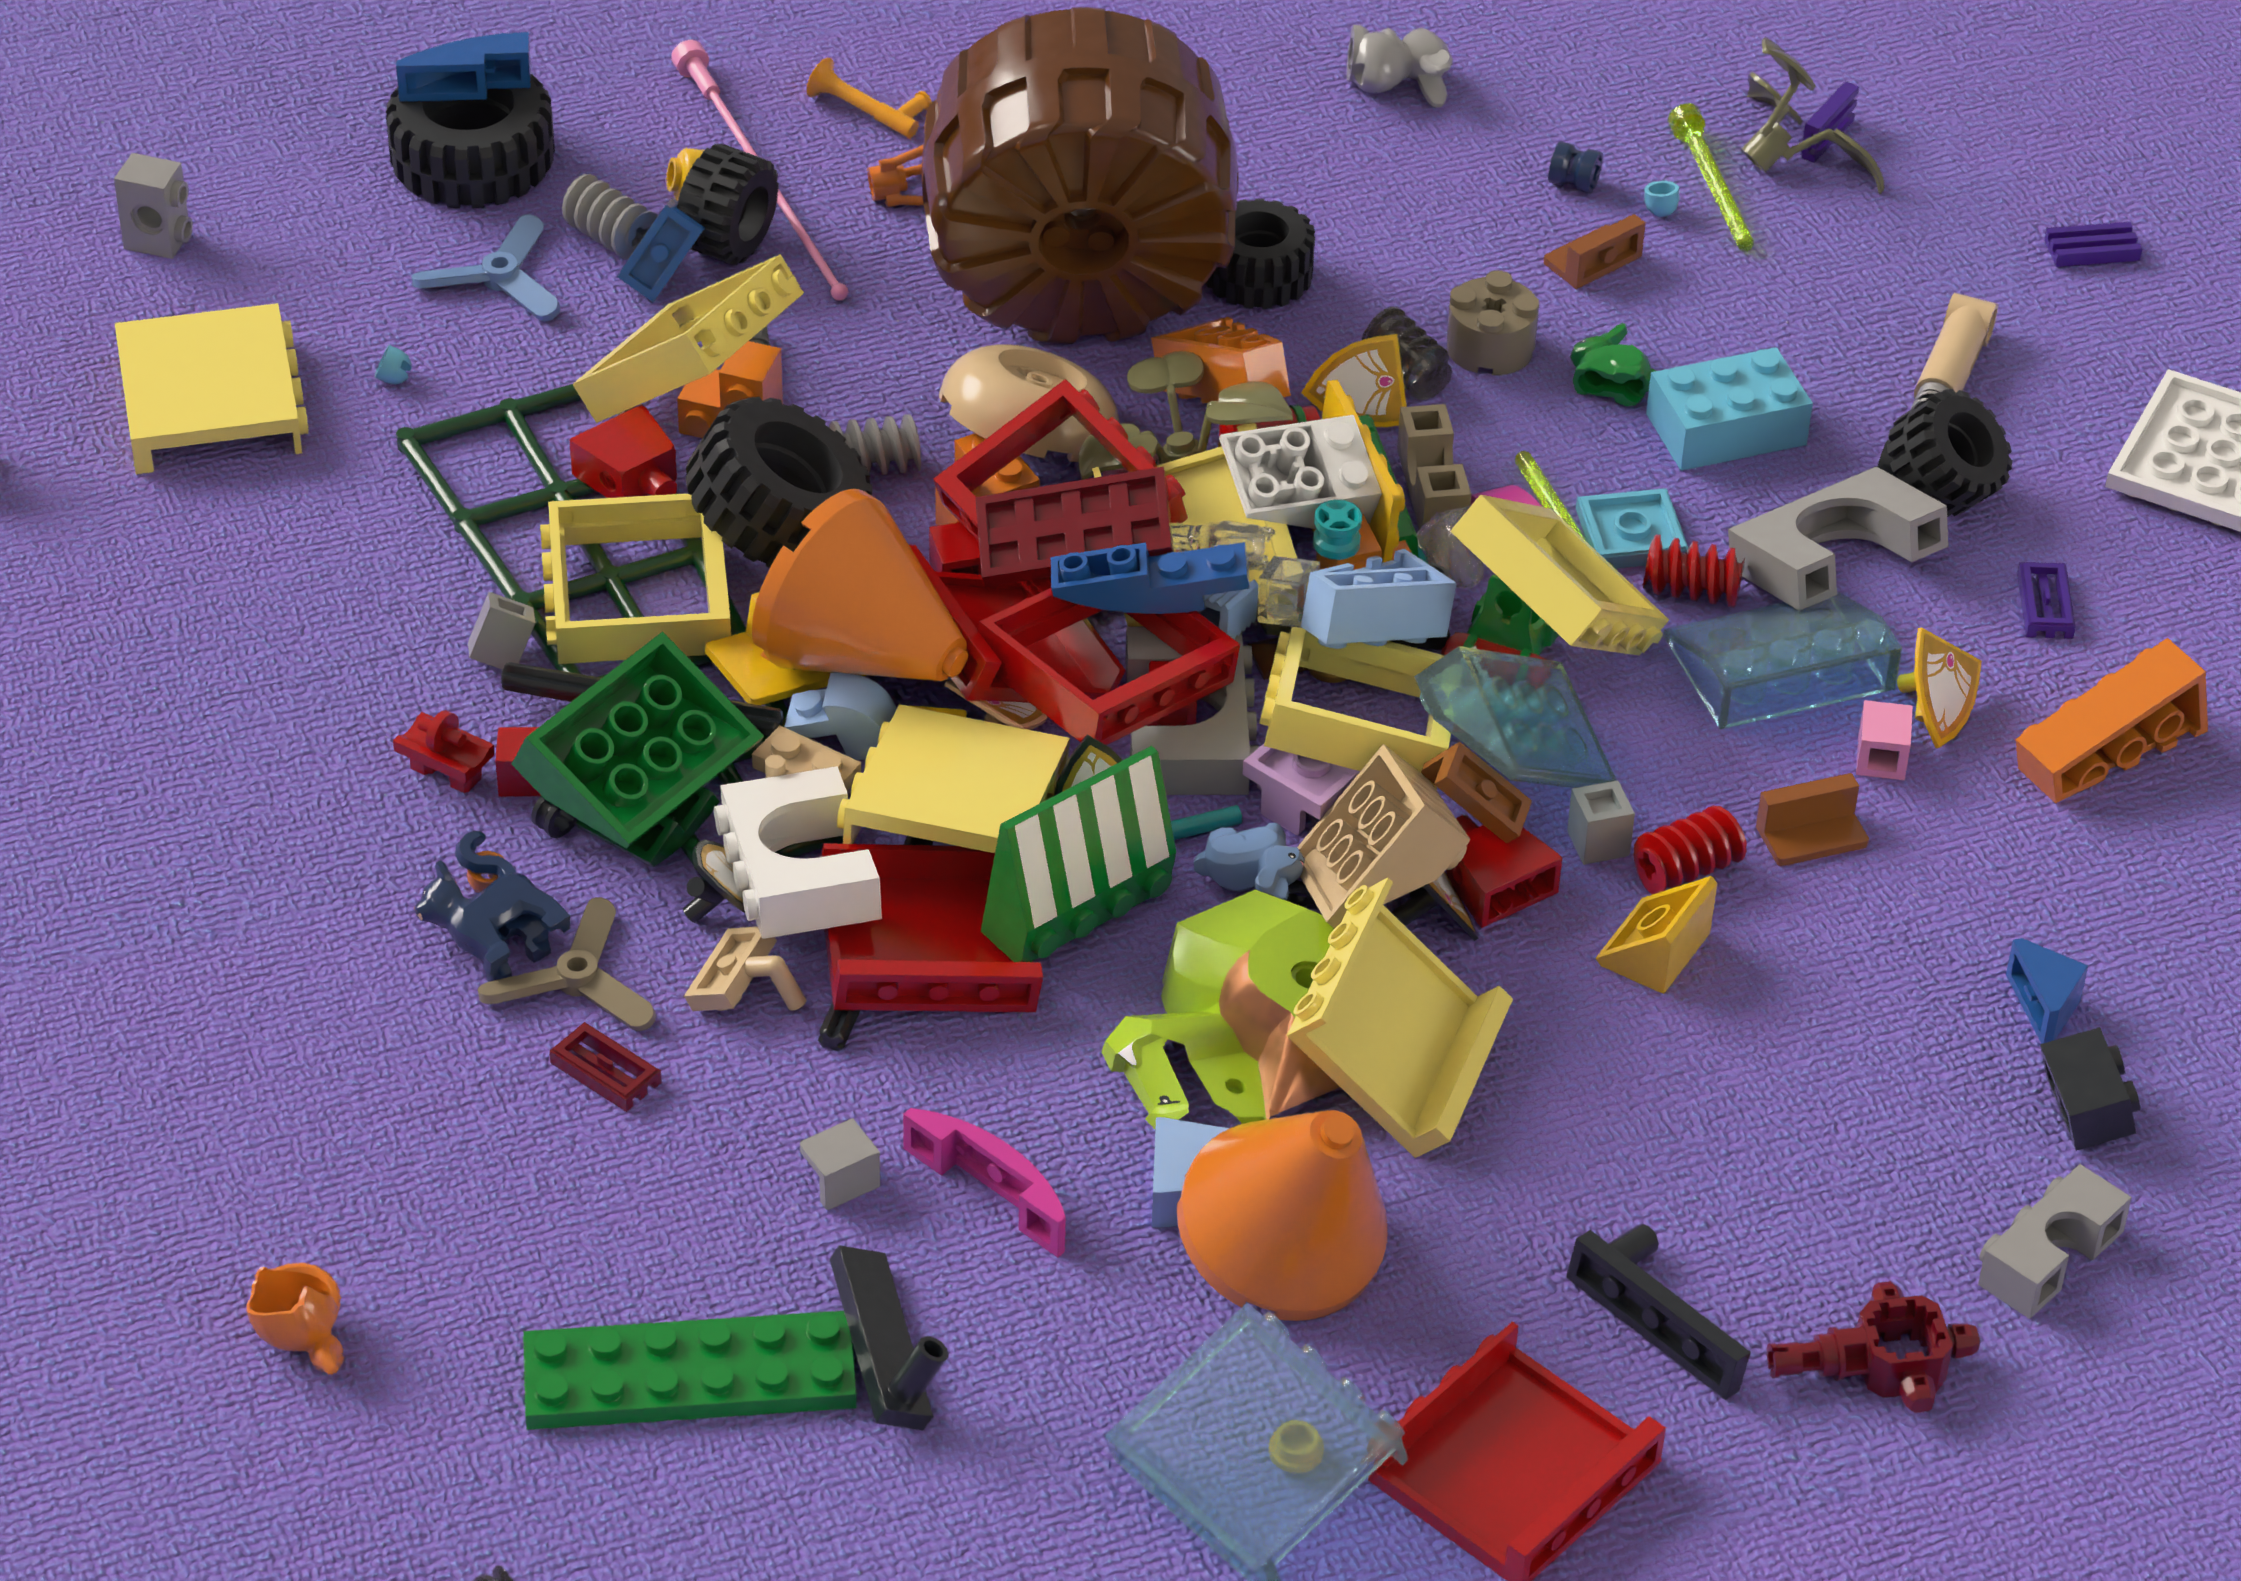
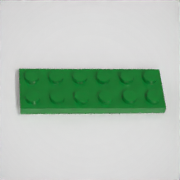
[523,1310,857,1430]

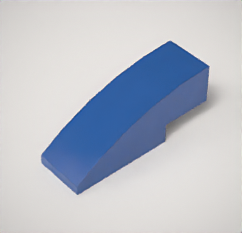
[396,32,531,101]

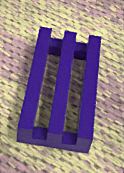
[1801,81,1859,163]
[2044,222,2143,267]
[2017,562,2076,639]

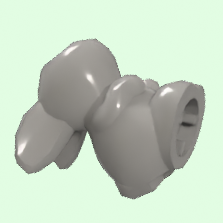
[1346,25,1453,108]

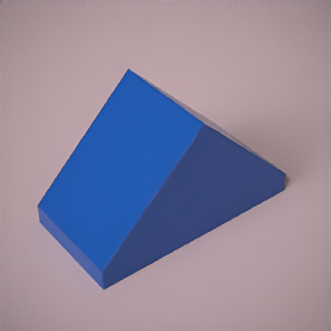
[2006,938,2088,1044]

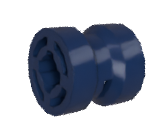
[1548,141,1603,193]

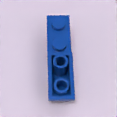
[1051,542,1250,614]

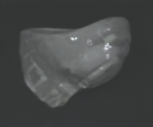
[1416,506,1484,589]

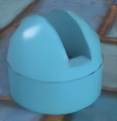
[1644,181,1679,217]
[374,345,412,385]

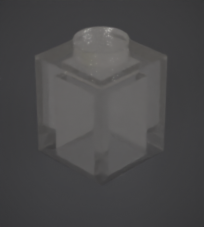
[1258,556,1320,628]

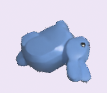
[1194,823,1305,900]

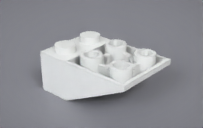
[1219,415,1382,529]

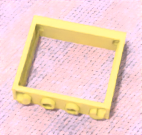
[572,254,804,423]
[540,493,731,664]
[1450,494,1669,656]
[1259,616,1462,790]

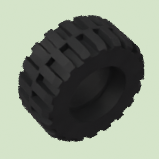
[386,73,555,209]
[686,397,872,568]

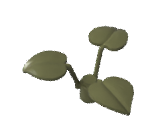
[1741,37,1885,195]
[1079,351,1293,480]

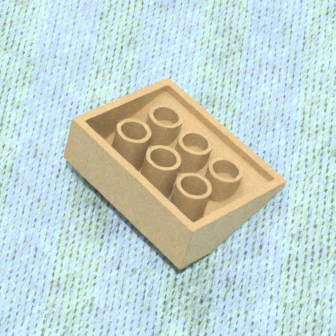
[1297,744,1470,928]

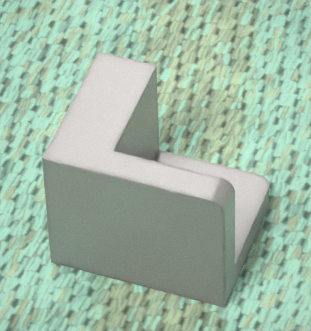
[468,592,535,670]
[1567,780,1635,865]
[800,1118,880,1210]

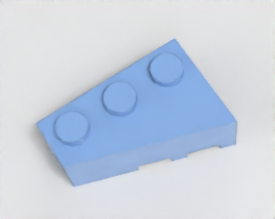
[1301,549,1457,649]

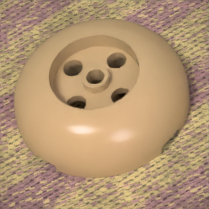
[939,344,1119,462]

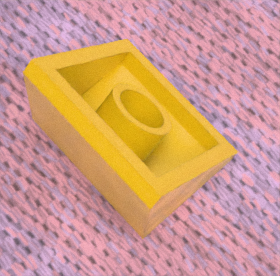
[1595,876,1717,994]

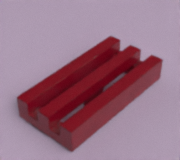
[549,1022,662,1112]

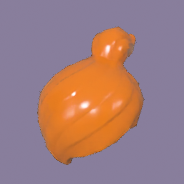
[246,1262,345,1375]

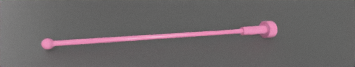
[671,40,848,301]

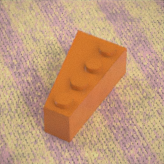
[1151,317,1291,403]
[2015,638,2208,803]

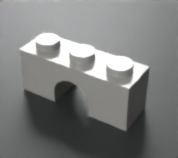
[1978,1164,2132,1319]

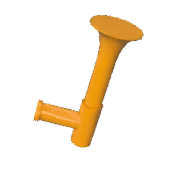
[806,57,932,139]

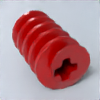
[1643,534,1745,608]
[1633,805,1747,895]

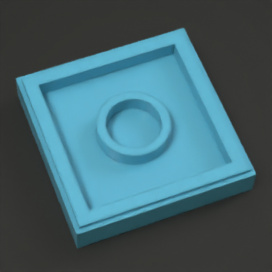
[1576,488,1688,568]

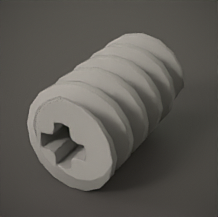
[562,174,658,259]
[829,414,921,475]

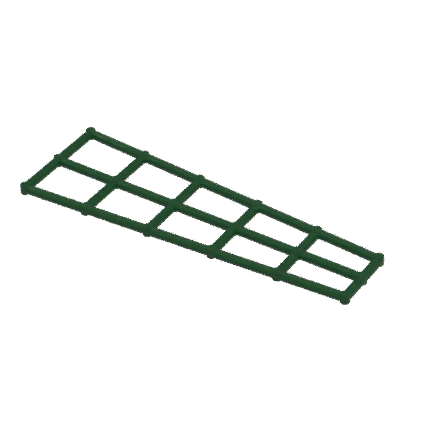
[396,384,843,879]

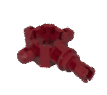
[1766,1281,1980,1413]

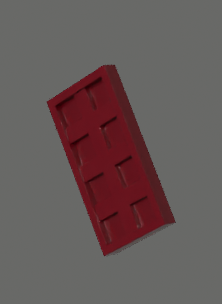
[975,467,1174,588]

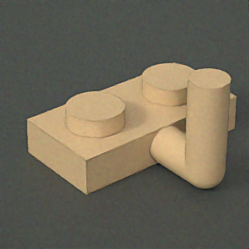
[752,725,861,791]
[684,926,806,1011]

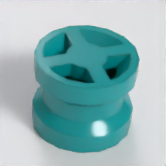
[1313,500,1362,560]

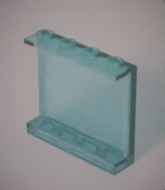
[1104,1303,1408,1581]

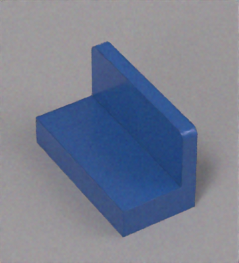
[617,198,705,302]

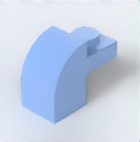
[784,672,897,761]

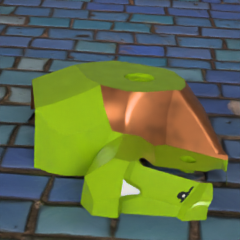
[1102,889,1340,1129]

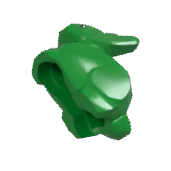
[1570,323,1656,406]

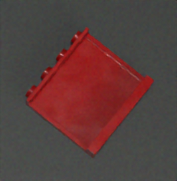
[909,545,1126,703]
[821,843,1043,1012]
[1367,1321,1666,1581]

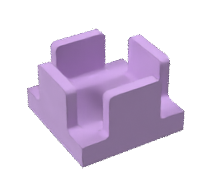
[1243,744,1360,835]

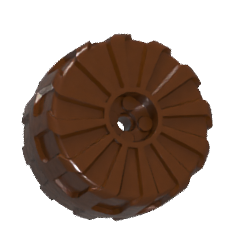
[922,7,1239,345]

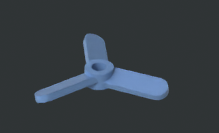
[411,214,561,321]

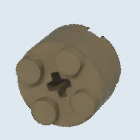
[1446,270,1539,375]

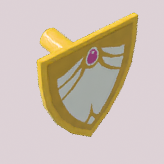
[1301,334,1407,427]
[1897,627,1982,748]

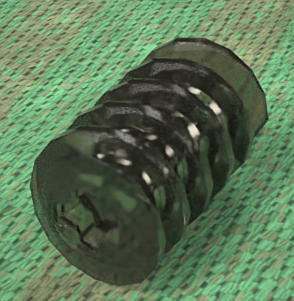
[1362,306,1452,400]

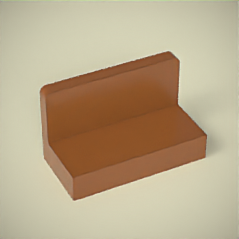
[1543,214,1646,289]
[1421,742,1532,844]
[1756,773,1869,866]

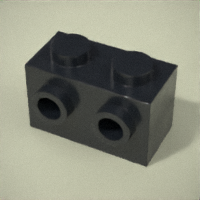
[2040,1027,2141,1151]

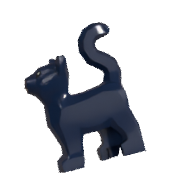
[414,831,570,982]

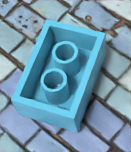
[1646,347,1813,471]

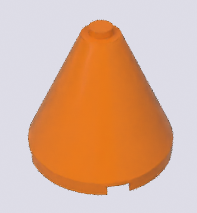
[752,489,968,681]
[1177,1110,1388,1321]

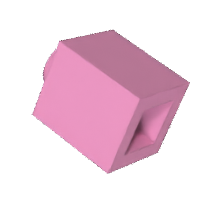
[1856,700,1913,780]

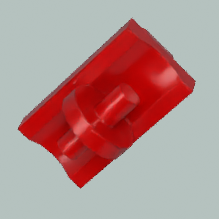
[393,710,495,793]

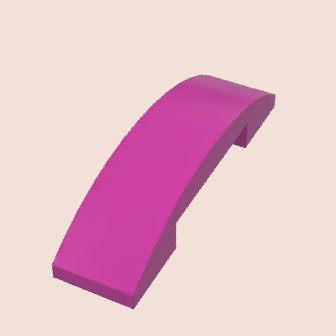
[903,1108,1066,1258]

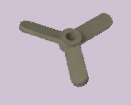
[478,897,656,1031]

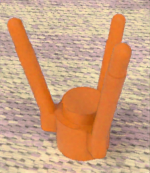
[867,145,924,208]

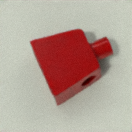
[569,404,677,498]
[1446,815,1562,928]

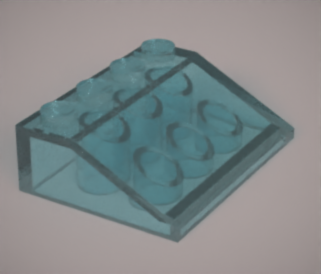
[1663,591,1902,729]
[1414,646,1617,788]

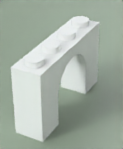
[714,766,882,939]

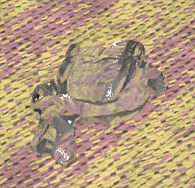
[1171,520,1275,571]

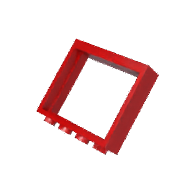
[933,379,1188,596]
[978,588,1240,745]

